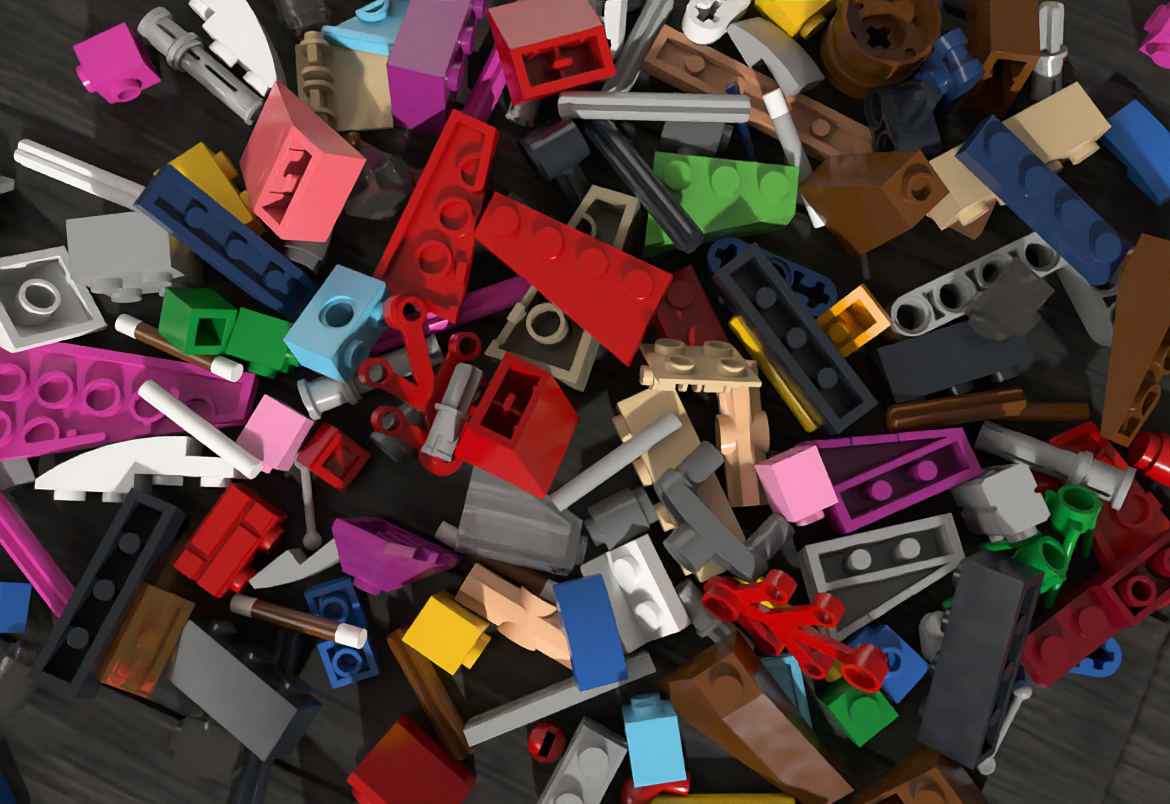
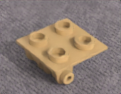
[295,31,394,133]
[640,338,762,393]

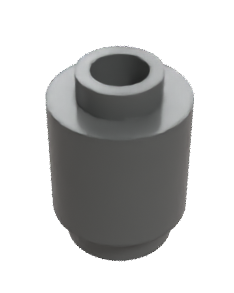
[583,486,659,551]

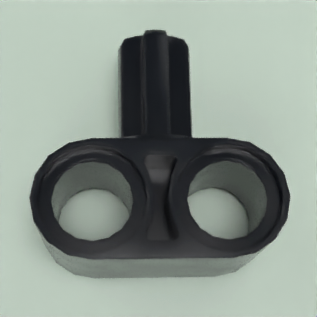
[864,79,942,161]
[517,115,592,212]

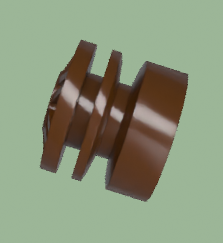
[819,0,942,100]

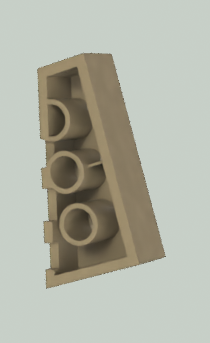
[484,185,643,392]

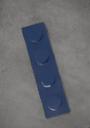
[955,115,1132,286]
[133,164,321,324]

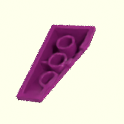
[332,517,463,596]

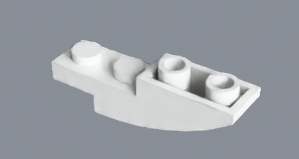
[188,0,287,98]
[35,436,248,503]

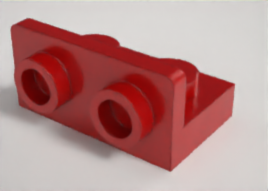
[650,265,730,346]

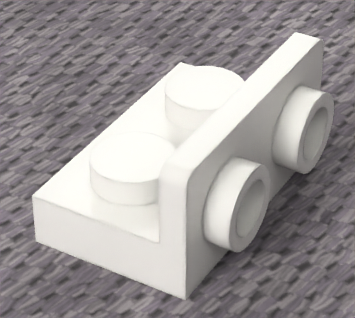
[581,534,691,655]

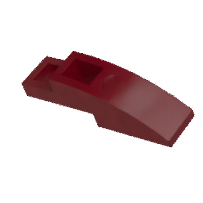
[1020,528,1170,688]

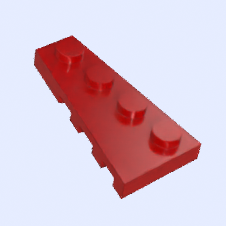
[372,108,499,326]
[473,192,673,368]
[1043,421,1170,610]

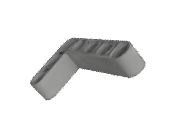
[881,232,1123,347]

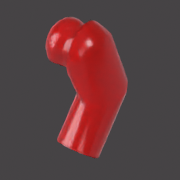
[620,771,690,804]

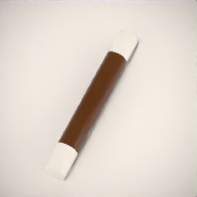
[115,314,243,382]
[434,521,558,604]
[230,594,367,649]

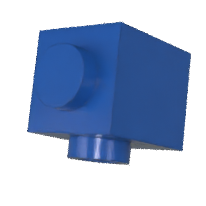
[846,620,931,703]

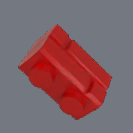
[172,483,288,598]

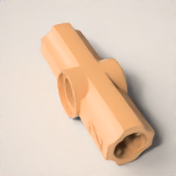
[715,359,770,507]
[454,563,572,670]

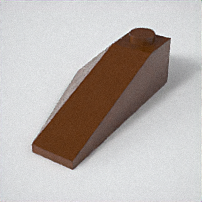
[1100,233,1170,447]
[658,629,854,804]

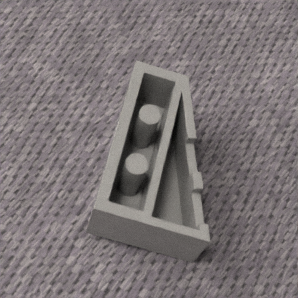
[797,513,966,642]

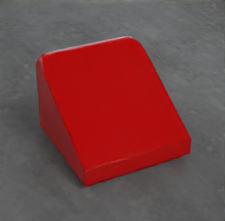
[296,422,371,493]

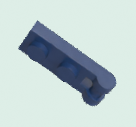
[912,28,986,122]

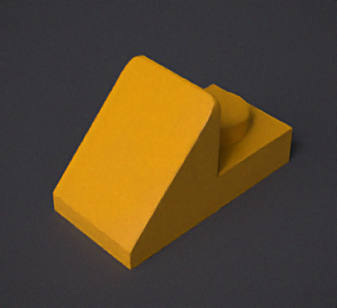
[815,283,894,358]

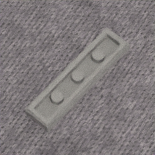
[463,648,656,747]

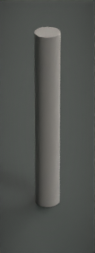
[550,410,682,512]

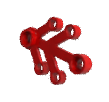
[358,292,489,476]
[702,569,889,692]

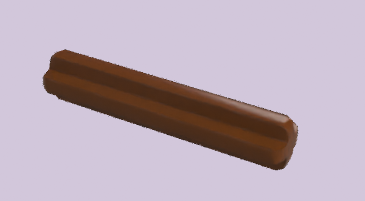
[884,386,1027,434]
[387,625,476,762]

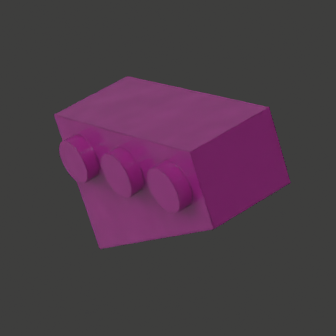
[386,0,489,136]
[794,427,983,534]

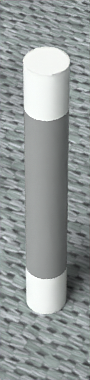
[762,88,825,228]

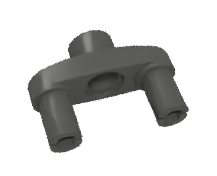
[654,441,795,583]

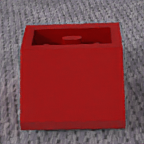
[486,0,617,107]
[454,351,580,500]
[346,713,477,804]

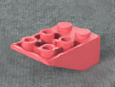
[239,81,367,242]

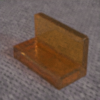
[96,583,195,699]

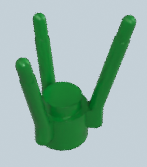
[1043,484,1103,609]
[942,531,1069,609]

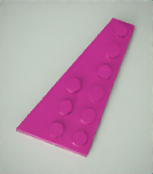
[0,342,260,462]

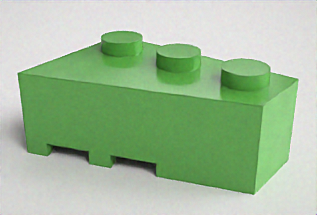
[642,151,800,259]

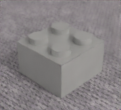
[66,211,205,303]

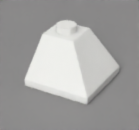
[0,246,107,353]

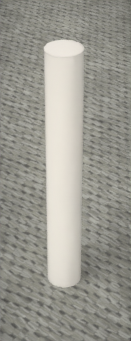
[138,380,263,479]

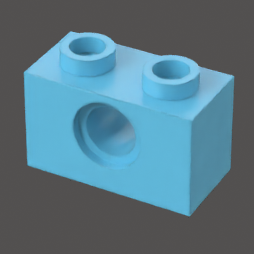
[283,264,391,385]
[622,693,687,787]

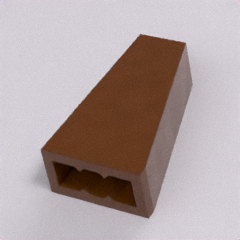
[958,0,1041,116]
[798,150,950,259]

